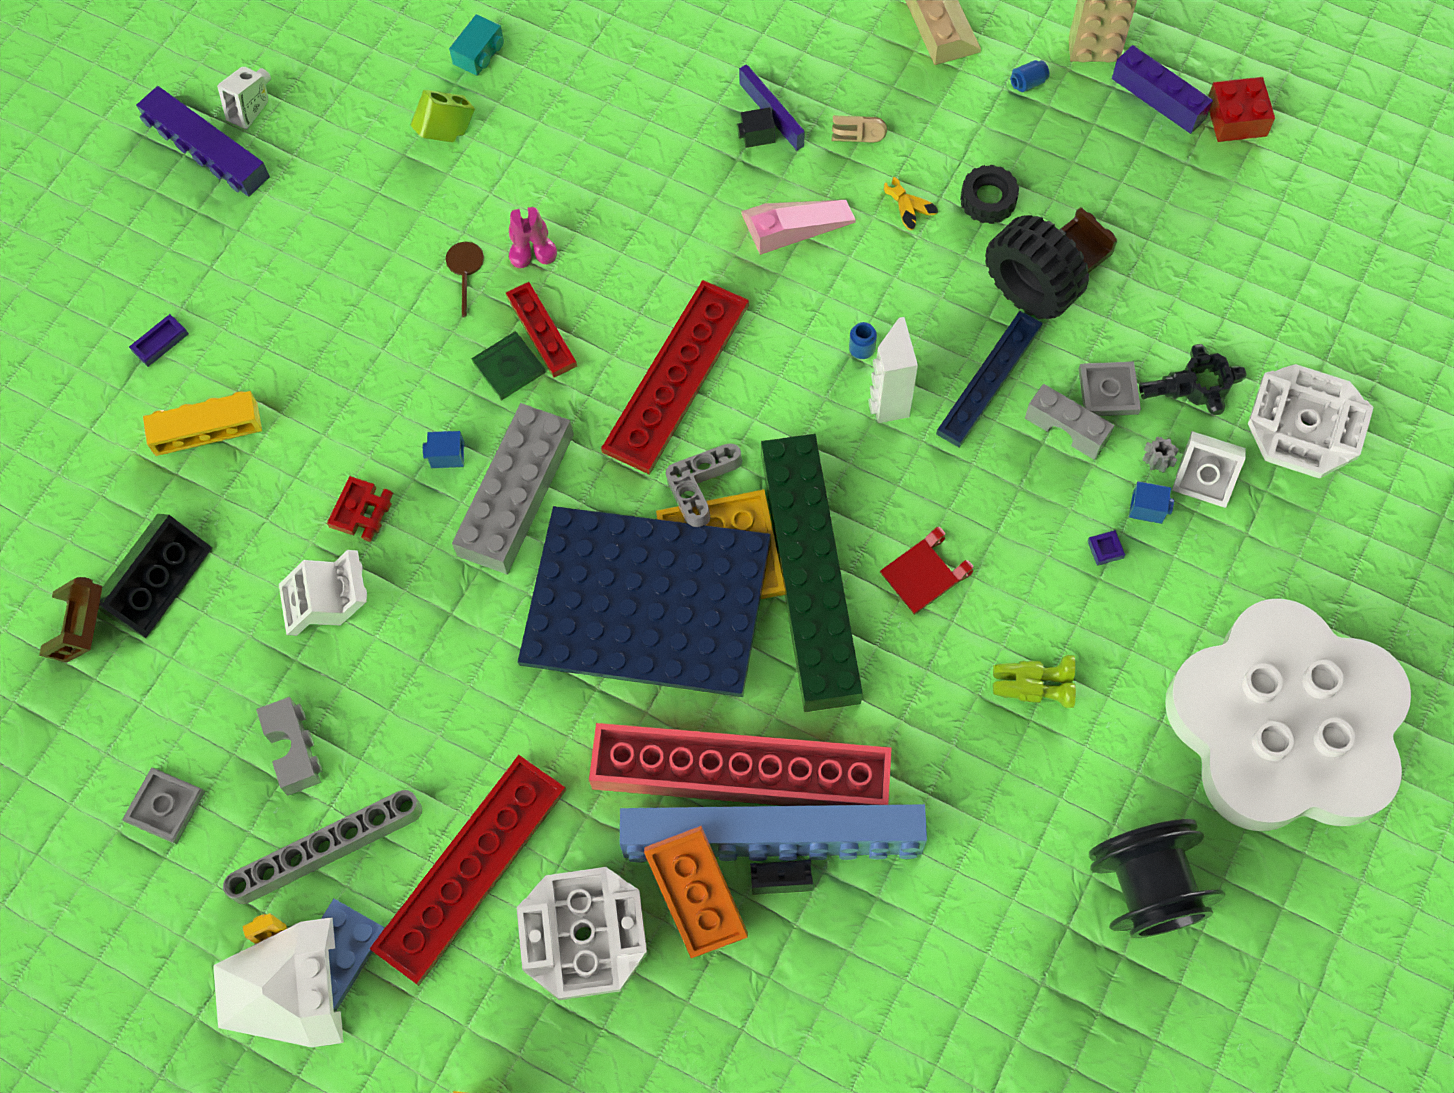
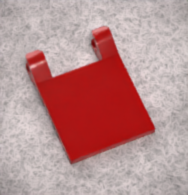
[880,527,974,615]

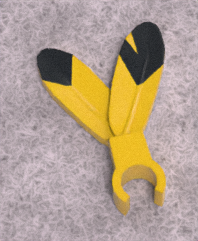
[884,177,938,230]

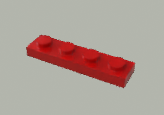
[506,282,577,378]

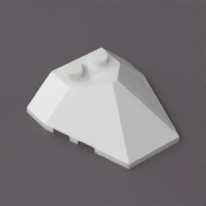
[213,918,344,1047]

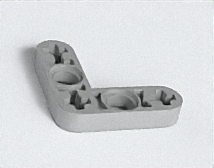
[665,444,742,527]

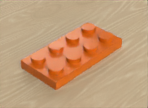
[644,826,748,958]

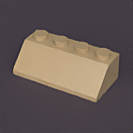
[905,0,981,65]

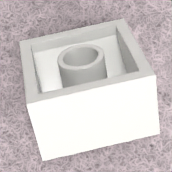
[1172,431,1246,508]

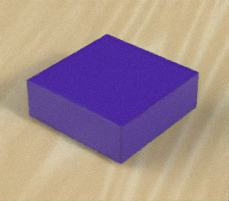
[1088,530,1125,566]

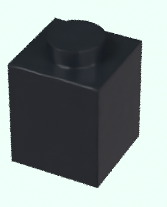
[737,107,775,148]

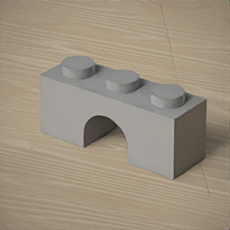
[1025,384,1114,460]
[256,697,322,796]

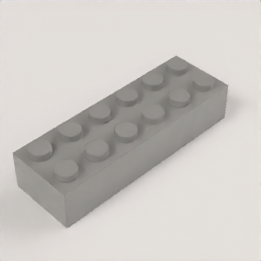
[452,403,574,575]

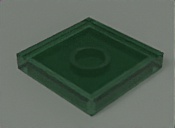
[471,331,546,401]

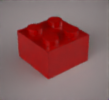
[1208,77,1275,142]

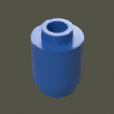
[1010,60,1049,92]
[849,322,877,359]

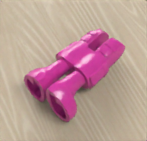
[508,207,557,268]

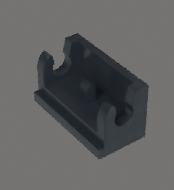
[750,859,813,895]

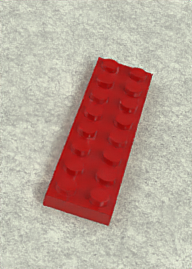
[601,280,749,475]
[369,755,566,986]

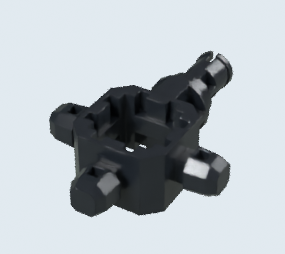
[1139,344,1246,416]

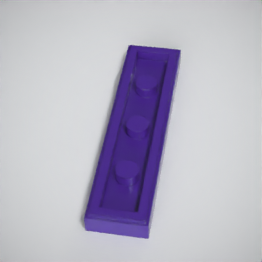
[739,64,805,151]

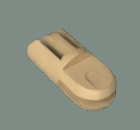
[832,115,887,143]

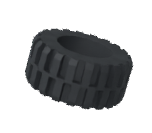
[985,215,1089,319]

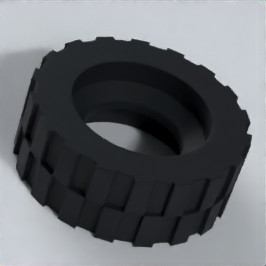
[960,165,1019,224]

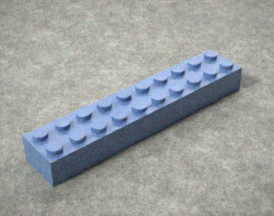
[620,804,927,862]

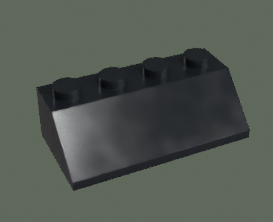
[98,514,212,638]

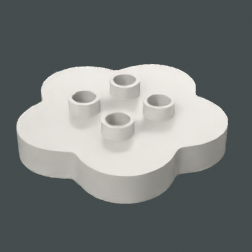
[1165,599,1411,831]

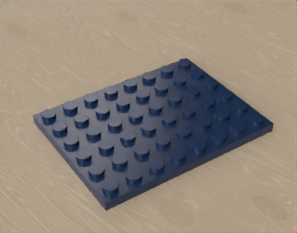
[518,506,771,697]

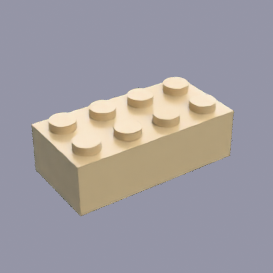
[1069,0,1137,62]

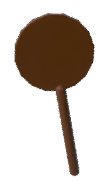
[445,241,484,317]

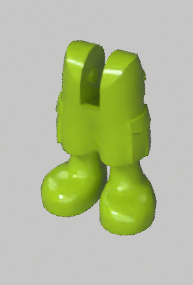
[993,655,1076,708]

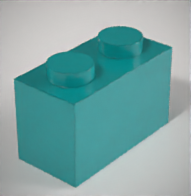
[449,14,504,76]

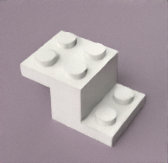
[279,550,367,636]

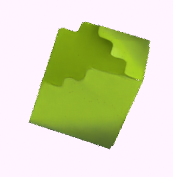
[410,90,475,143]

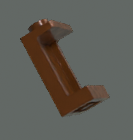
[1061,207,1117,273]
[39,577,103,663]

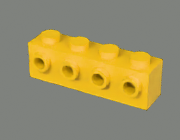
[143,391,262,456]

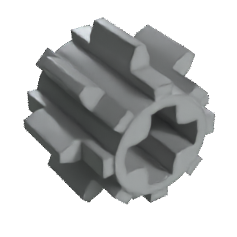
[1142,437,1179,473]

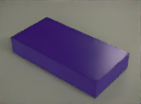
[129,314,189,367]

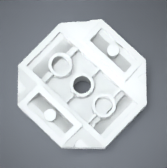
[517,867,647,1000]

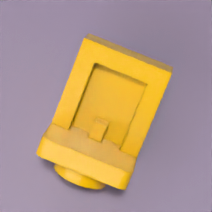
[242,913,287,944]

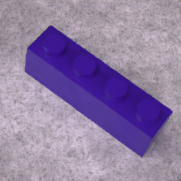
[1112,45,1213,134]

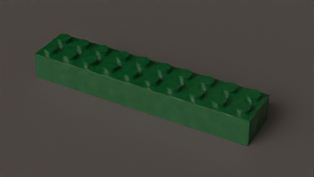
[761,434,863,712]

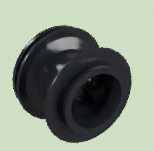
[1088,819,1225,938]

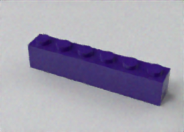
[136,86,270,197]

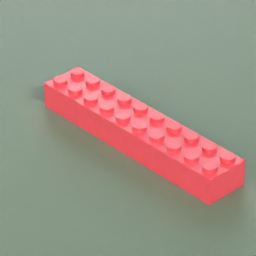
[589,723,892,806]

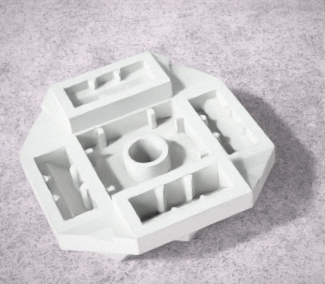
[1248,364,1374,479]

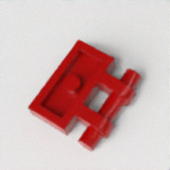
[327,476,394,542]

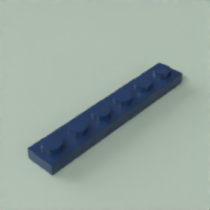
[936,311,1043,448]

